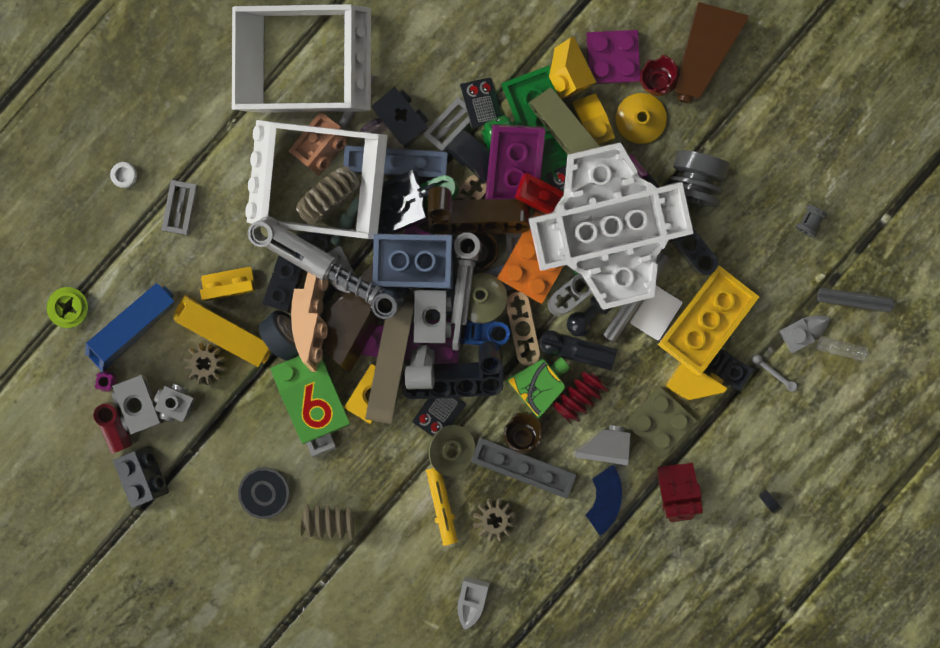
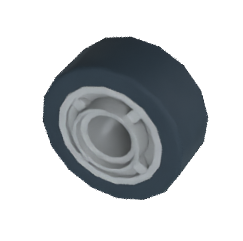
[259,310,299,361]

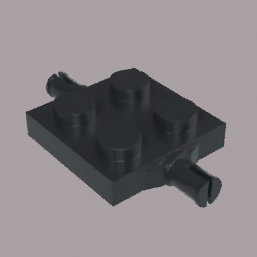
[378,170,438,234]

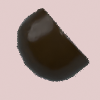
[462,234,499,270]
[504,412,543,454]

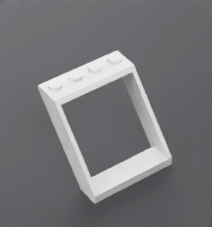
[232,4,371,113]
[245,120,388,239]

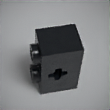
[371,87,429,149]
[262,255,304,313]

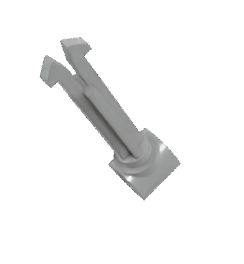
[451,233,482,350]

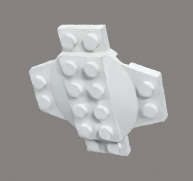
[528,143,693,309]

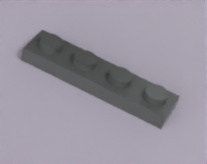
[471,438,576,499]

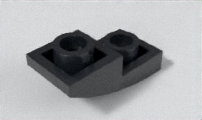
[445,130,490,184]
[705,349,755,393]

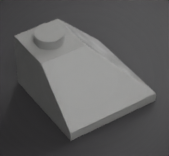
[573,425,630,465]

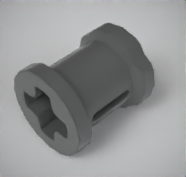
[795,204,828,238]

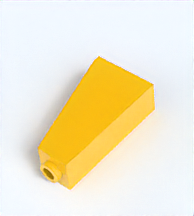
[172,295,271,367]

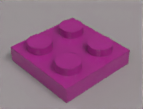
[586,30,640,85]

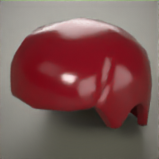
[640,55,679,96]

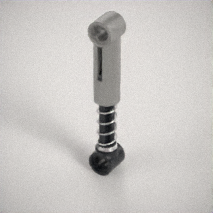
[248,216,404,319]

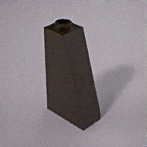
[321,265,395,373]

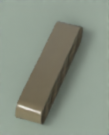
[365,300,414,424]

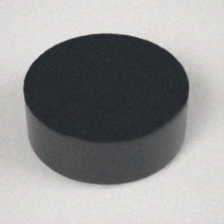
[759,488,782,514]

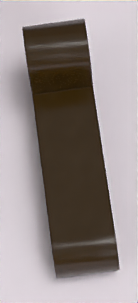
[428,186,531,235]

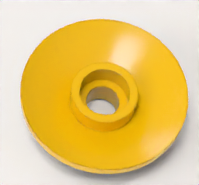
[615,93,667,144]

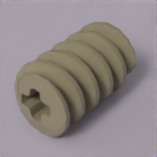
[301,504,355,540]

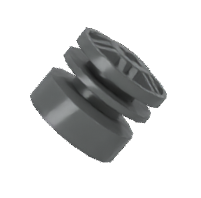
[670,150,730,207]

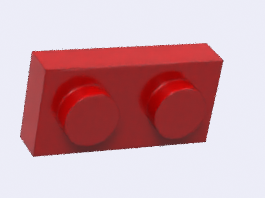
[515,173,564,214]

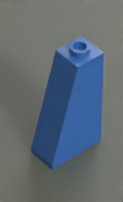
[85,283,174,372]

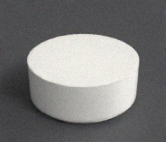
[110,162,137,188]

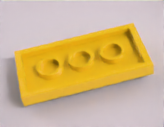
[658,266,759,377]

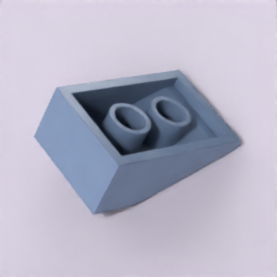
[372,234,456,290]

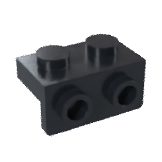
[113,446,169,508]

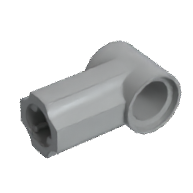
[405,345,435,389]

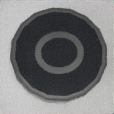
[238,467,290,519]

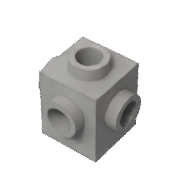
[153,383,197,422]

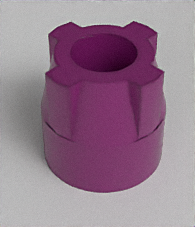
[94,371,118,392]

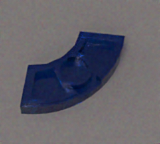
[585,464,622,536]

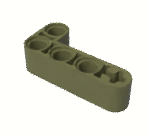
[529,87,600,154]

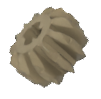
[183,342,227,385]
[473,498,516,542]

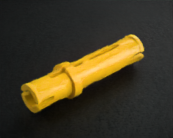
[425,468,459,546]

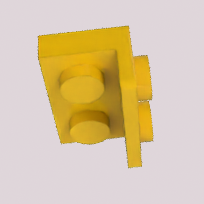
[200,267,256,301]

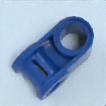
[461,320,511,346]

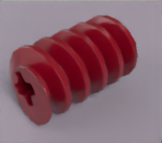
[552,371,610,426]

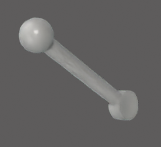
[752,355,797,392]

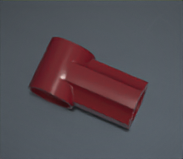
[93,402,133,454]

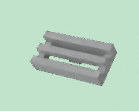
[423,97,470,152]
[161,180,198,236]

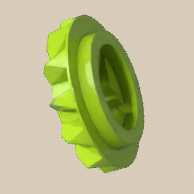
[47,287,89,328]

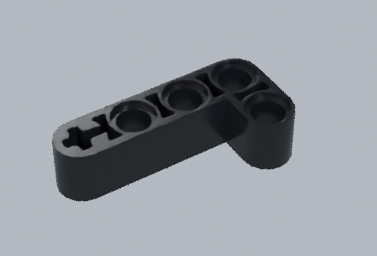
[402,341,503,399]

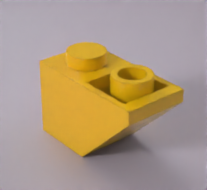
[664,362,727,400]

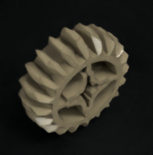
[296,166,361,225]

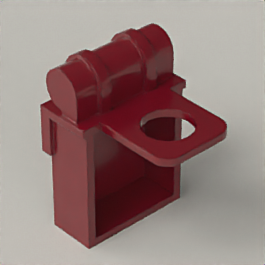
[657,463,703,522]

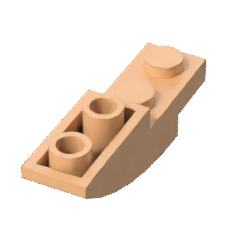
[291,272,328,372]

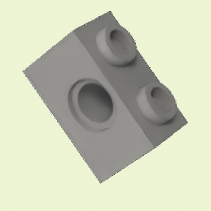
[414,290,451,343]
[111,375,164,434]

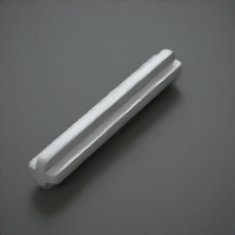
[604,252,669,342]

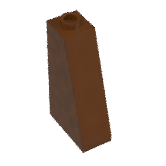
[672,2,749,104]

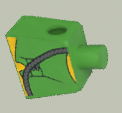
[507,357,571,418]

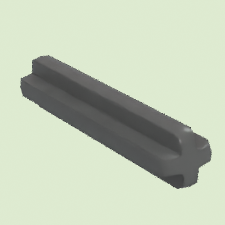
[817,288,894,312]

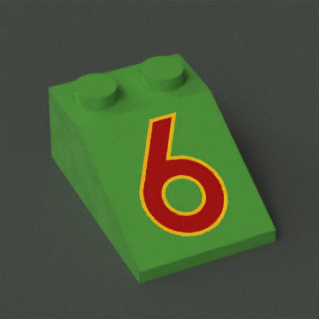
[270,354,351,444]

